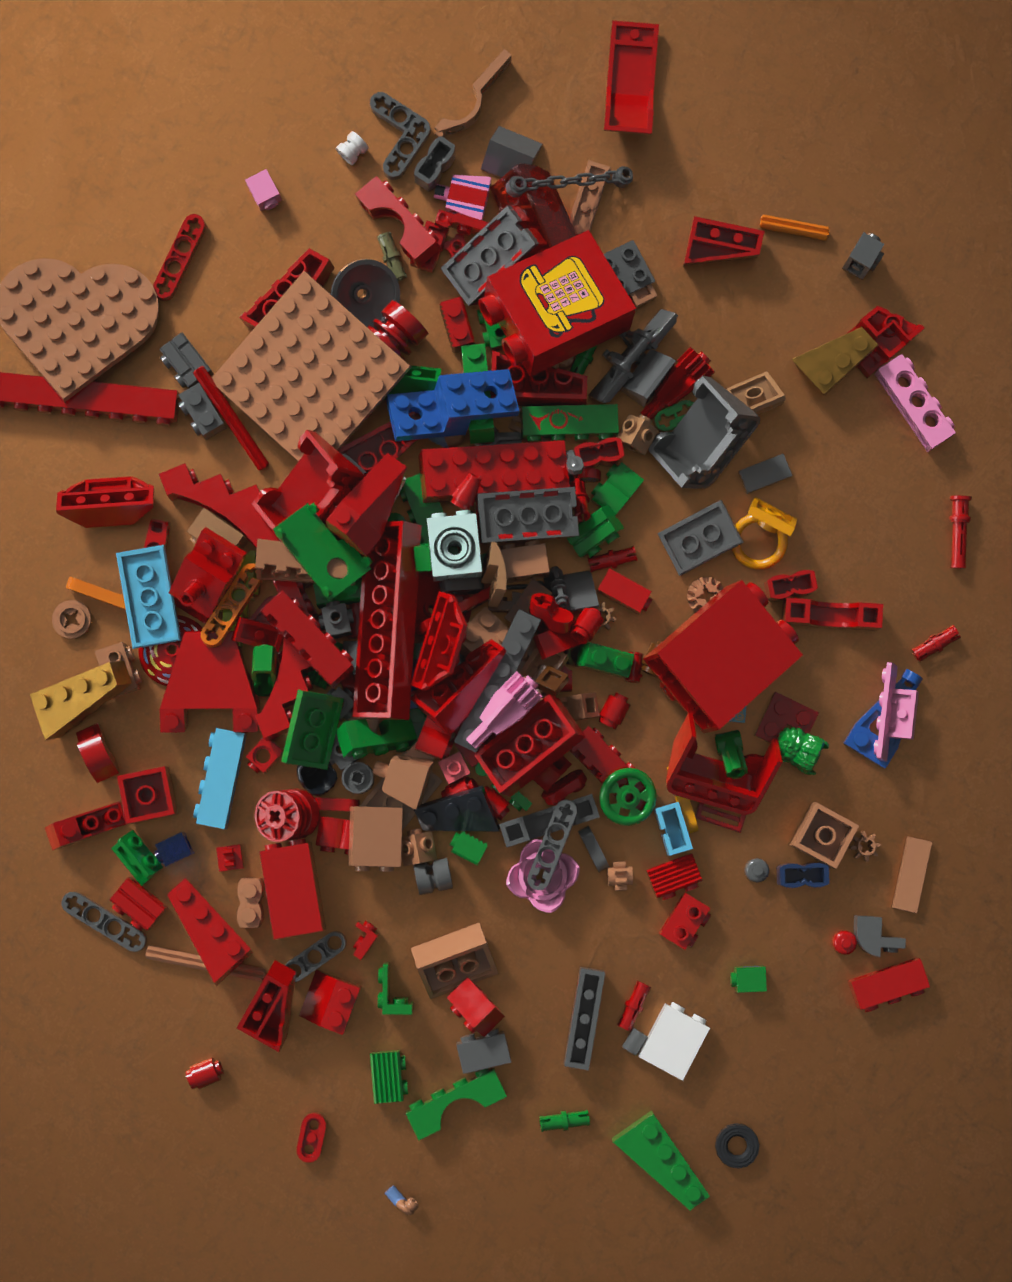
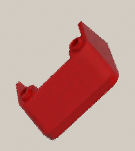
[666,713,782,815]

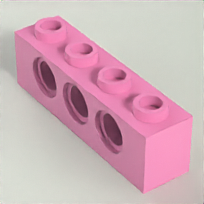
[875,354,956,452]

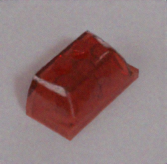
[490,163,576,254]

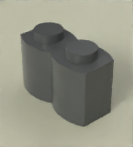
[414,136,455,192]

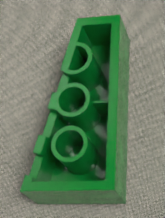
[611,1110,710,1210]

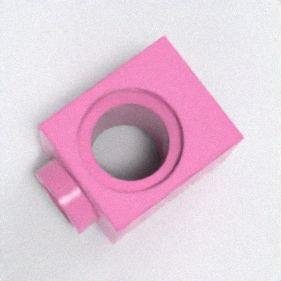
[245,169,281,211]

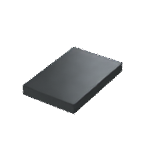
[658,500,744,576]

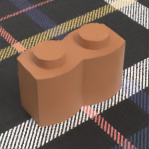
[237,878,265,928]

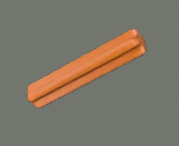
[760,215,830,240]

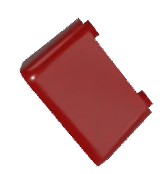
[252,430,365,542]

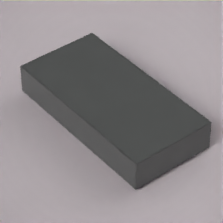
[738,454,792,494]

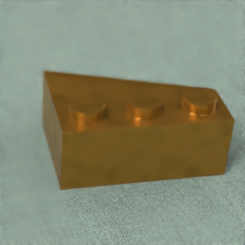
[792,327,878,395]

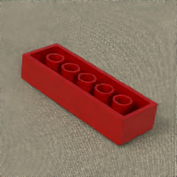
[418,440,570,503]

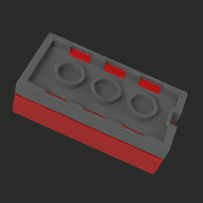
[441,206,547,306]
[475,487,579,544]

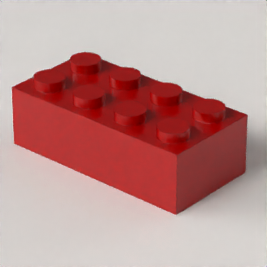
[474,694,586,797]

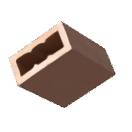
[348,806,403,872]

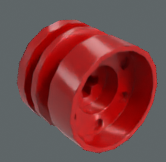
[368,300,429,360]
[254,788,320,842]

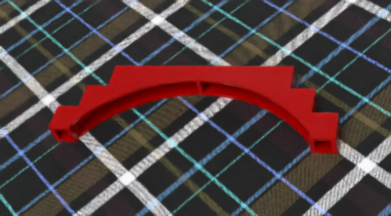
[159,463,322,741]

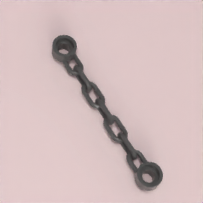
[506,166,633,198]

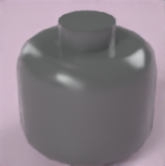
[744,858,769,883]

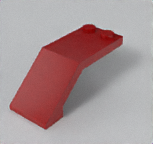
[604,20,659,135]

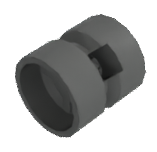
[342,762,375,794]
[414,858,453,895]

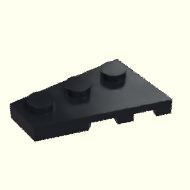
[414,785,500,832]

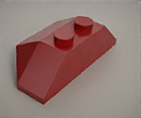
[56,476,154,528]
[411,591,468,691]

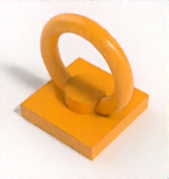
[732,497,797,569]

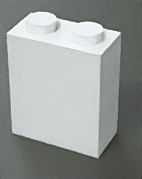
[638,1002,710,1081]

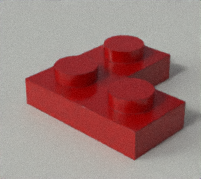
[754,692,819,743]

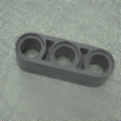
[285,931,347,982]

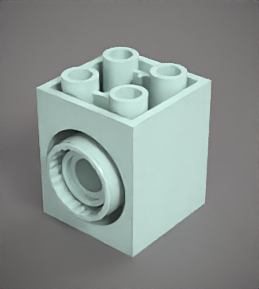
[427,510,482,582]

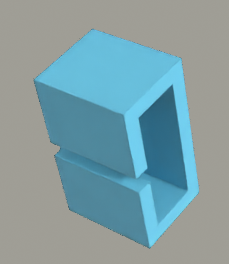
[654,802,693,856]

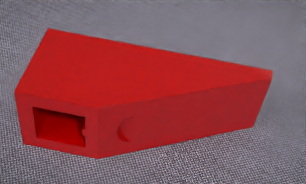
[45,801,127,851]

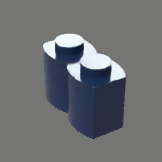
[776,863,830,888]

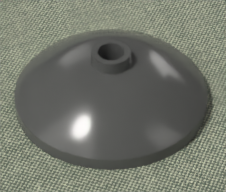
[331,259,400,329]

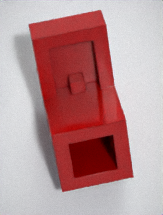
[76,723,119,783]

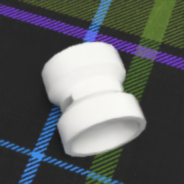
[336,131,369,165]

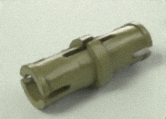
[377,232,407,281]

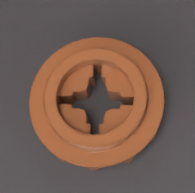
[687,577,723,612]
[52,600,91,639]

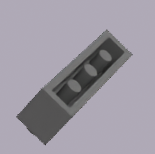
[564,967,605,1071]

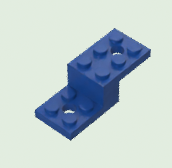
[386,369,520,442]

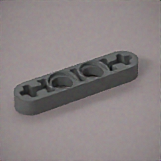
[528,799,578,890]
[62,892,147,952]

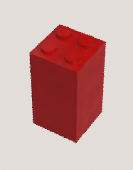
[259,839,326,939]

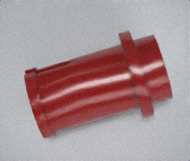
[625,652,643,683]

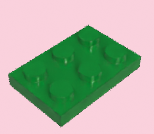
[281,689,344,770]

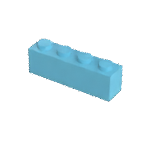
[193,728,247,829]

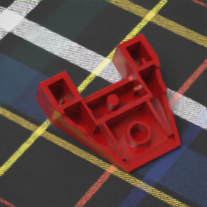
[159,631,260,733]

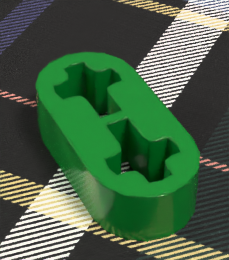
[654,400,694,433]

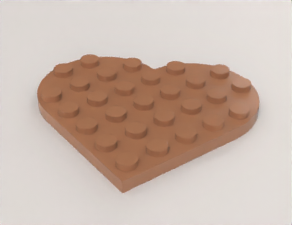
[0,258,159,402]

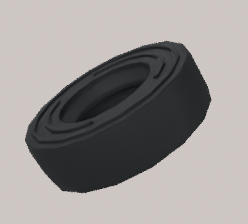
[715,1123,760,1169]

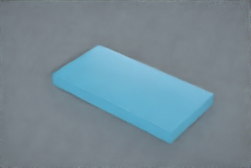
[116,545,182,649]

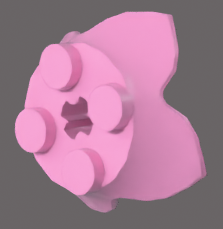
[506,839,580,913]

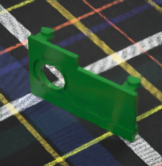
[273,502,373,601]

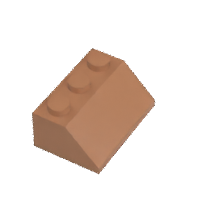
[411,923,498,999]

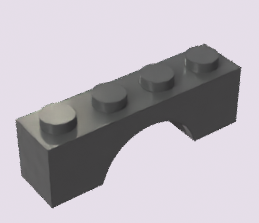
[499,794,600,847]

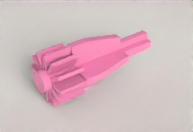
[466,671,543,749]

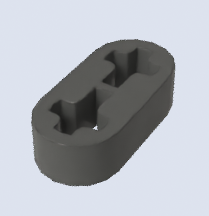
[439,577,484,595]
[578,826,609,872]

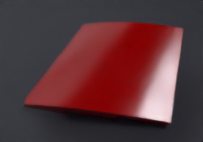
[846,306,925,379]

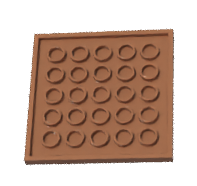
[212,271,411,461]

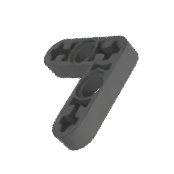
[370,92,430,180]

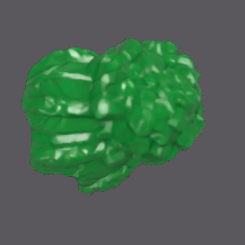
[777,727,829,775]

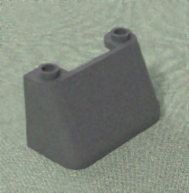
[648,376,761,489]

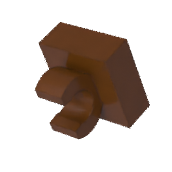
[535,665,569,697]

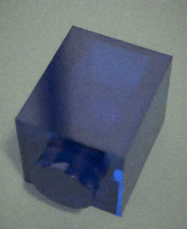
[154,832,195,867]

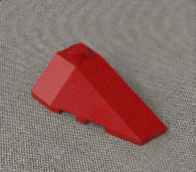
[326,453,407,557]
[411,639,506,735]

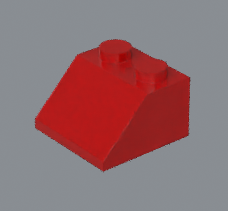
[299,970,362,1035]

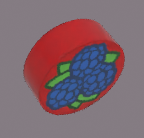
[577,468,601,483]

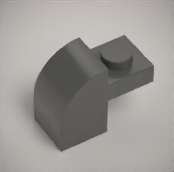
[853,915,906,957]

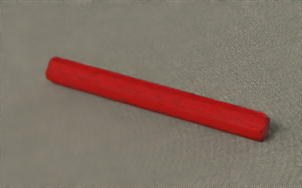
[193,366,269,471]

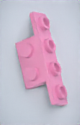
[874,662,919,761]

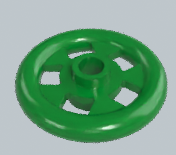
[600,768,657,826]

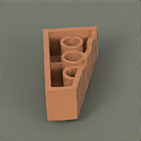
[255,539,355,586]

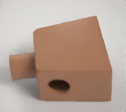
[373,754,435,809]

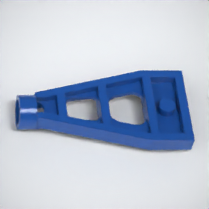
[843,669,923,769]

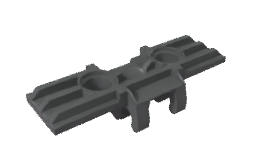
[588,309,678,403]

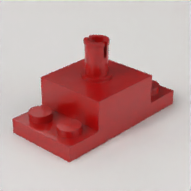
[169,527,247,624]

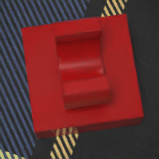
[216,844,244,872]

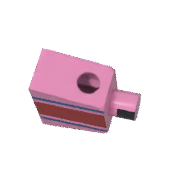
[434,175,491,220]

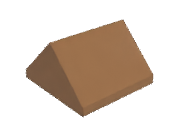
[726,371,786,415]

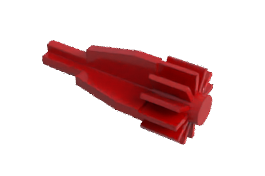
[640,347,715,420]

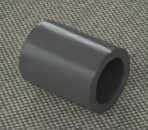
[622,1028,648,1056]

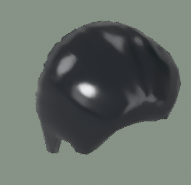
[297,762,338,796]

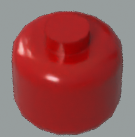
[832,930,857,955]

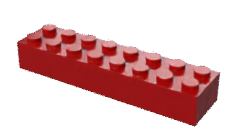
[353,521,422,720]

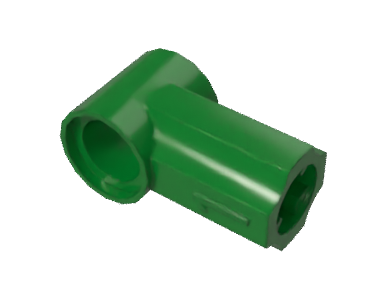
[715,730,748,779]

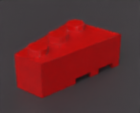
[683,216,765,266]
[236,960,296,1052]

